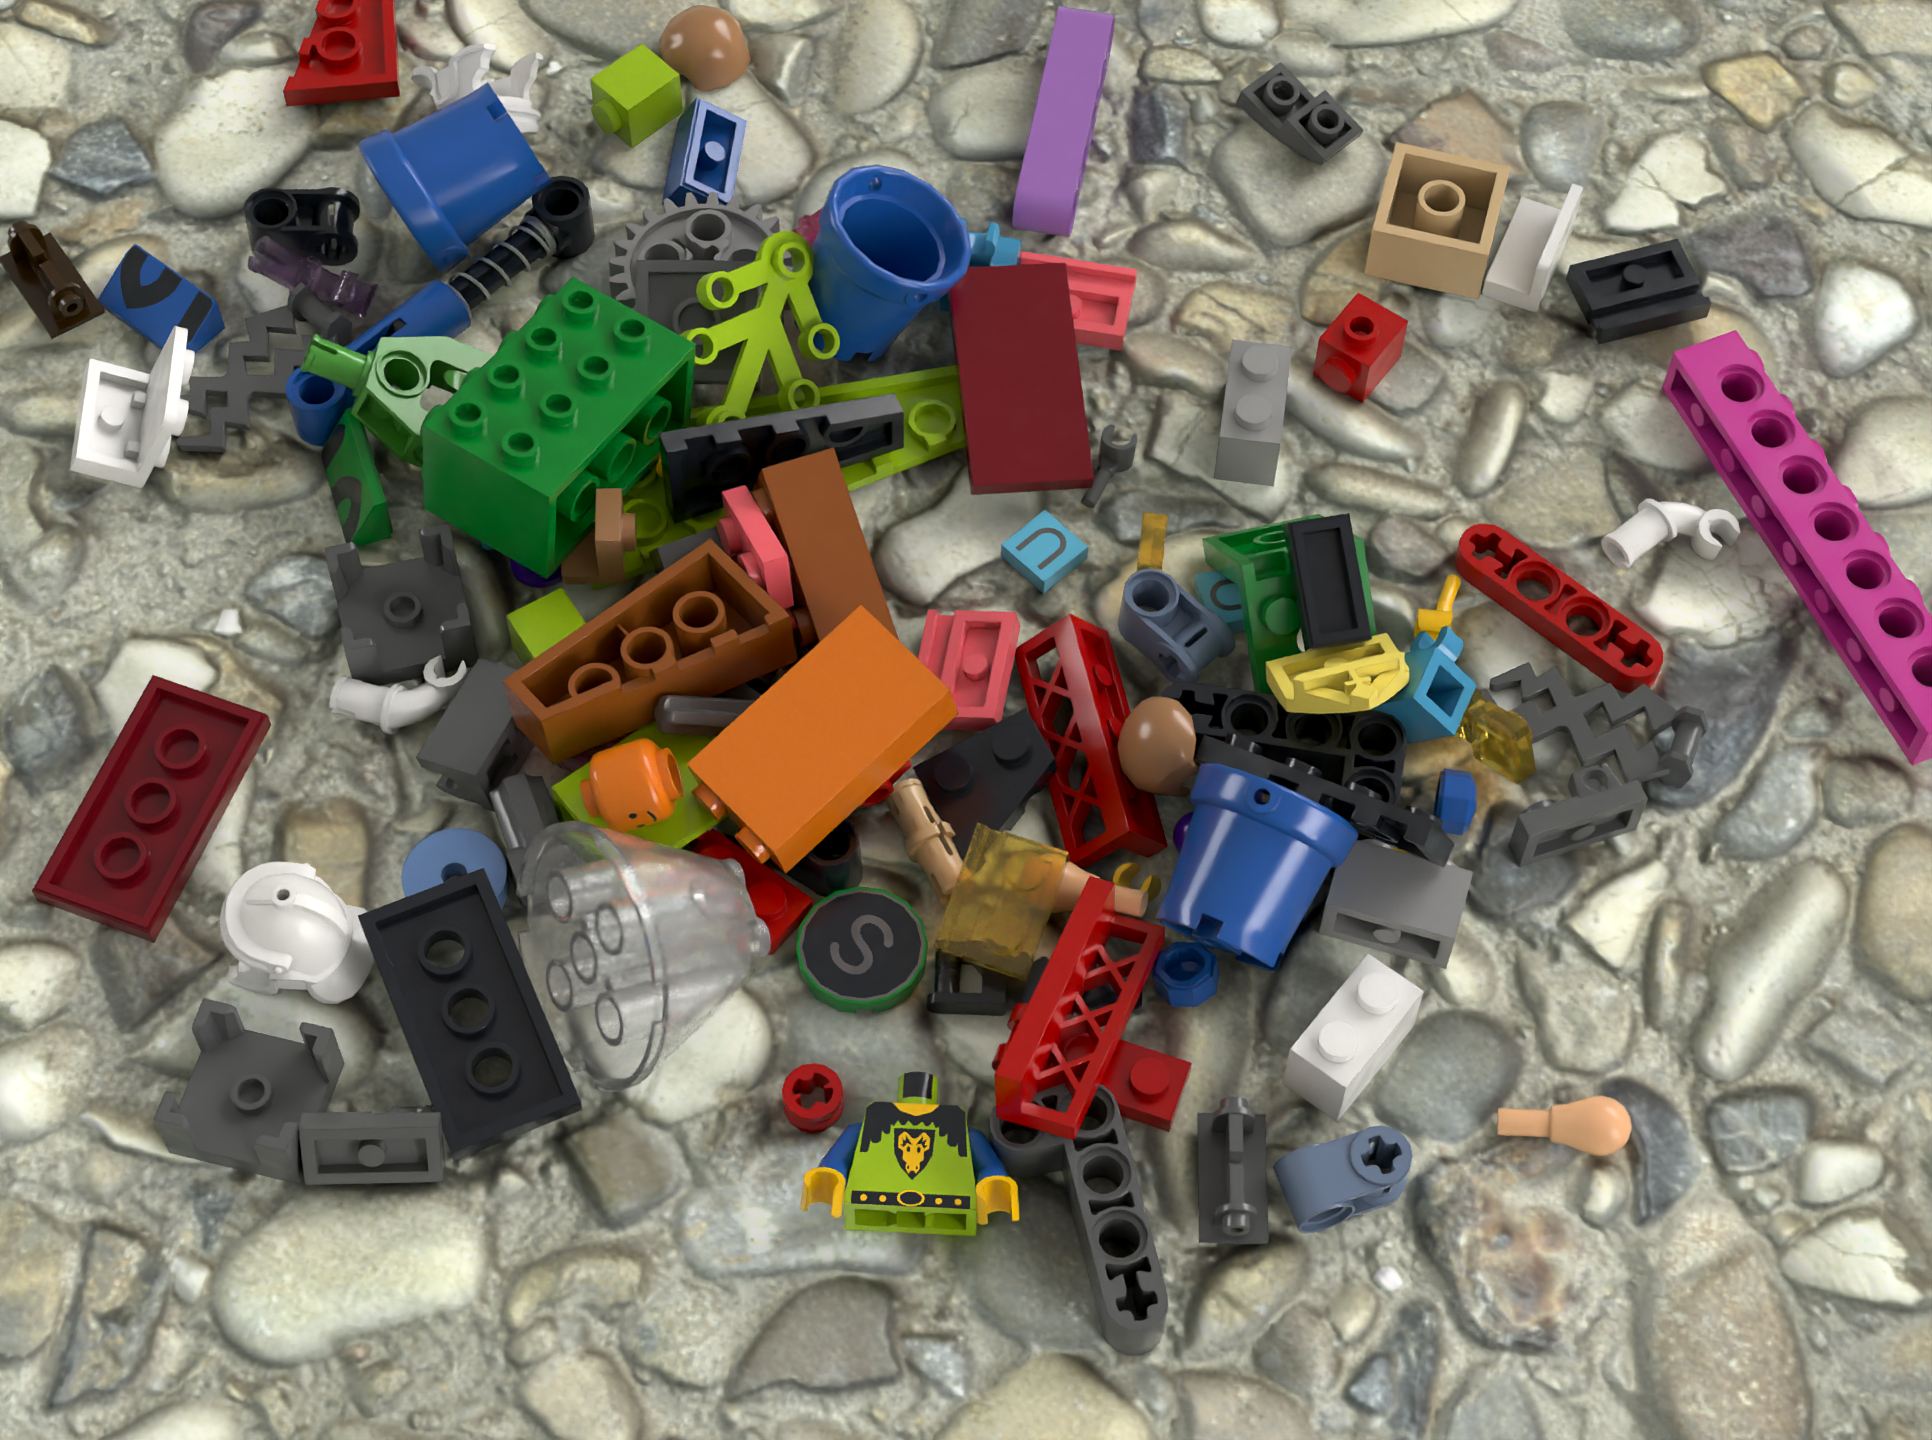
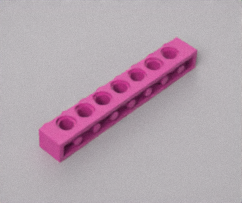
[1662,330,1932,766]

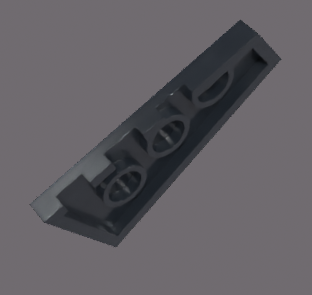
[658,393,904,524]

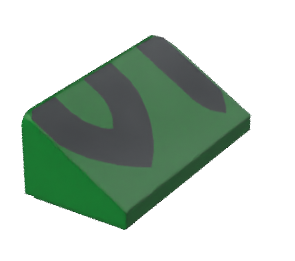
[321,408,393,547]

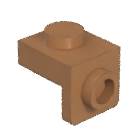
[561,488,637,584]

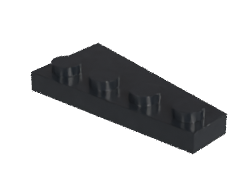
[1194,733,1455,868]

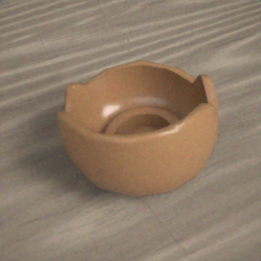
[659,5,751,91]
[1118,696,1199,797]

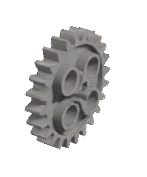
[609,192,793,326]

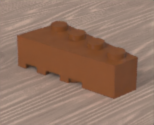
[750,448,899,653]
[502,539,797,765]

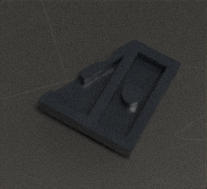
[913,708,1058,875]

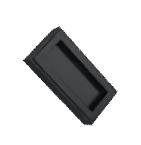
[1283,513,1372,652]

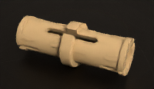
[884,778,977,907]

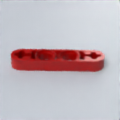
[1455,523,1664,693]

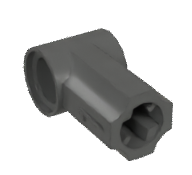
[489,772,586,907]

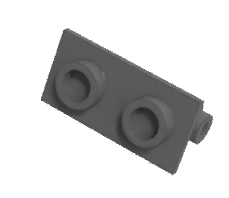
[1197,1097,1269,1244]

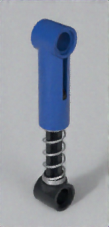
[285,176,595,447]

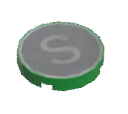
[796,886,928,1014]

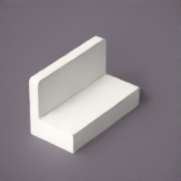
[1481,184,1584,313]

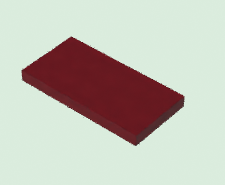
[947,263,1094,495]
[32,675,271,943]

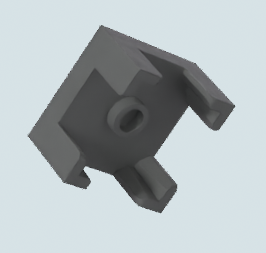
[636,260,761,391]
[324,523,478,686]
[154,998,345,1184]

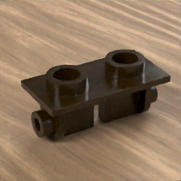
[0,221,105,339]

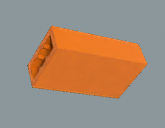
[687,605,959,873]

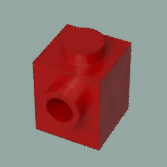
[1313,293,1408,403]

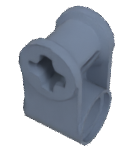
[1118,568,1236,684]
[1273,1125,1413,1234]

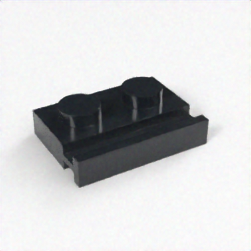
[1566,239,1712,344]

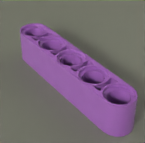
[1012,6,1115,237]

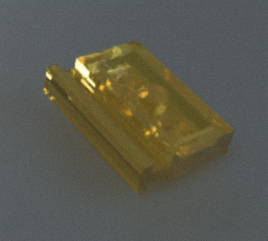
[933,823,1070,981]

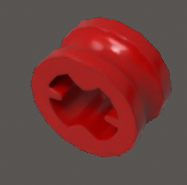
[782,1063,844,1133]

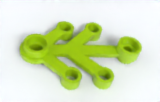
[680,231,840,427]

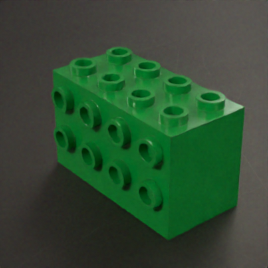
[420,277,696,579]

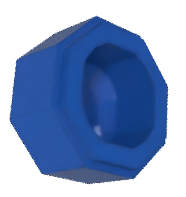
[1433,768,1477,835]
[1152,942,1220,1007]

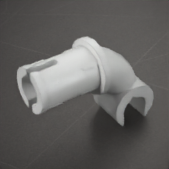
[1601,499,1740,569]
[329,655,468,735]

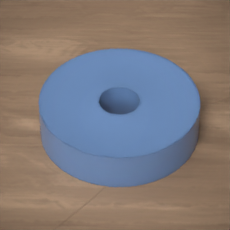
[401,828,510,909]

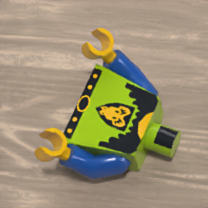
[800,1072,1019,1236]

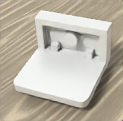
[70,326,195,488]

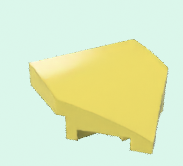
[1265,633,1409,714]

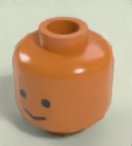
[580,738,684,833]

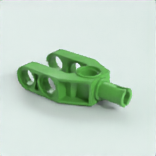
[300,334,493,468]

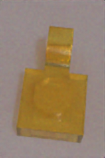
[1454,688,1536,784]

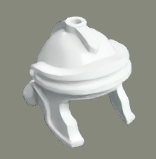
[411,43,544,137]
[220,862,374,1004]

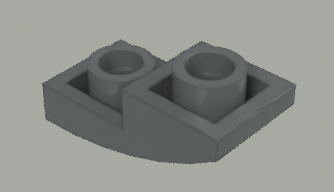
[1236,62,1363,165]

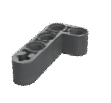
[988,1082,1168,1356]

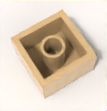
[1364,142,1511,300]

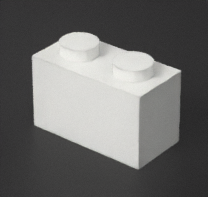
[1282,954,1424,1122]

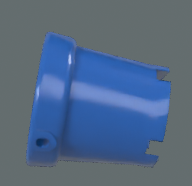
[358,82,553,274]
[787,164,972,362]
[1156,763,1359,972]

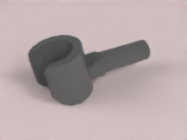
[1081,425,1138,508]

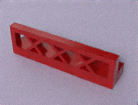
[1015,614,1168,870]
[994,876,1165,1140]

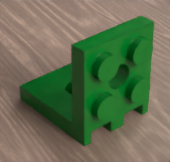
[1202,514,1377,695]

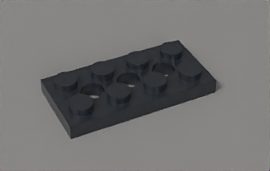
[358,868,582,1161]

